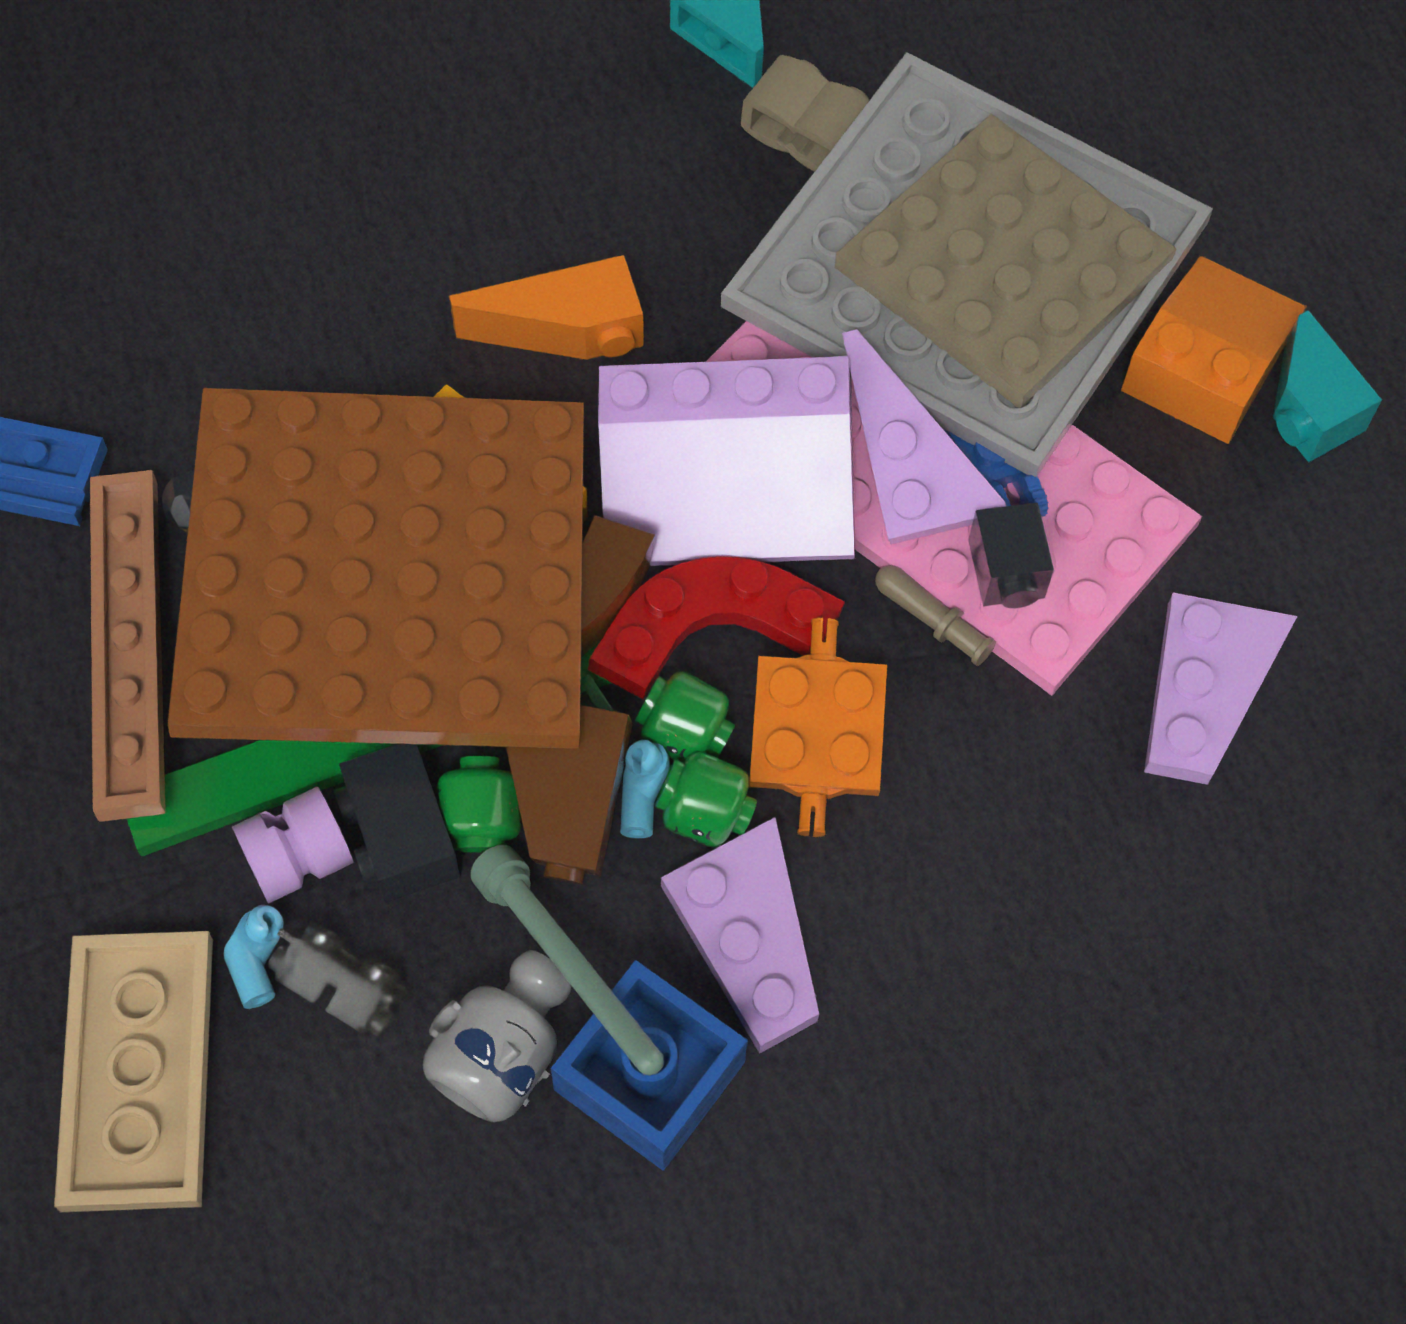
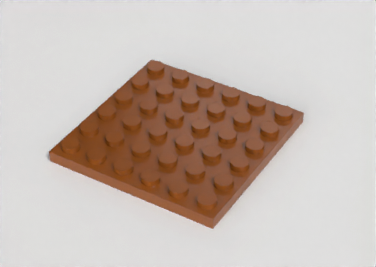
[168,388,584,748]

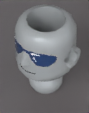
[423,950,572,1122]

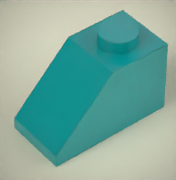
[670,0,764,88]
[1273,310,1382,463]

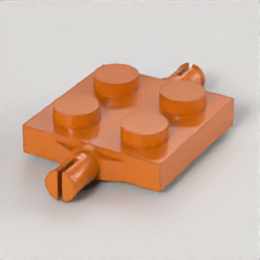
[749,618,887,837]

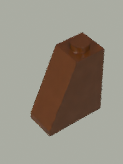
[506,705,633,885]

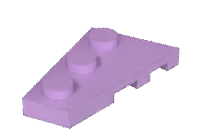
[1144,593,1297,785]
[661,817,819,1053]

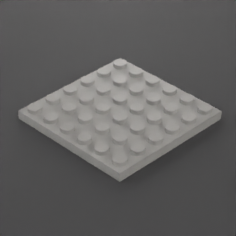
[721,53,1213,477]

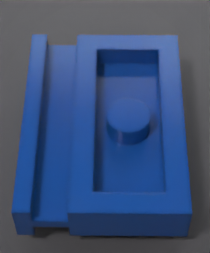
[0,417,108,526]

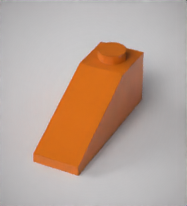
[449,255,644,360]

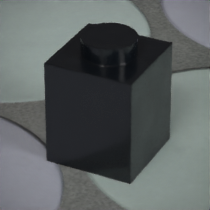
[968,502,1054,608]

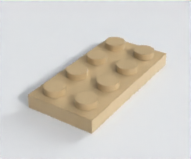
[54,931,213,1212]

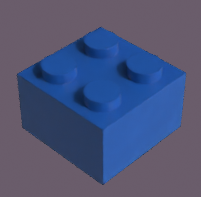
[551,960,748,1171]

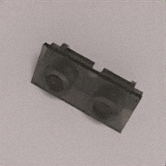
[268,923,414,1037]

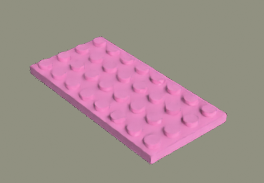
[706,321,1202,695]

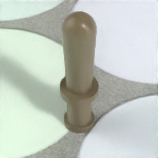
[875,565,996,666]

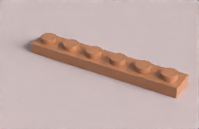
[90,470,165,822]

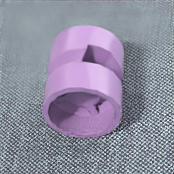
[232,786,354,904]

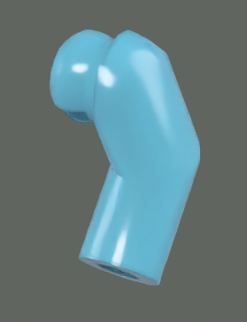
[620,740,670,838]
[224,905,284,1009]

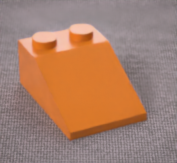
[1121,256,1307,444]

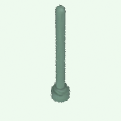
[471,845,664,1075]

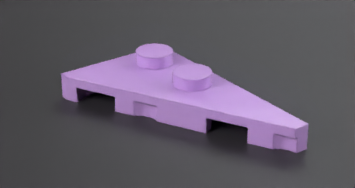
[842,329,1006,544]

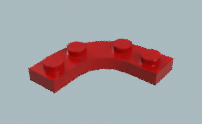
[588,556,845,699]

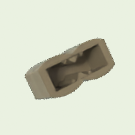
[741,55,870,172]

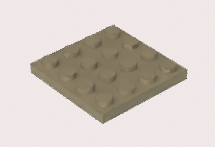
[834,114,1177,408]

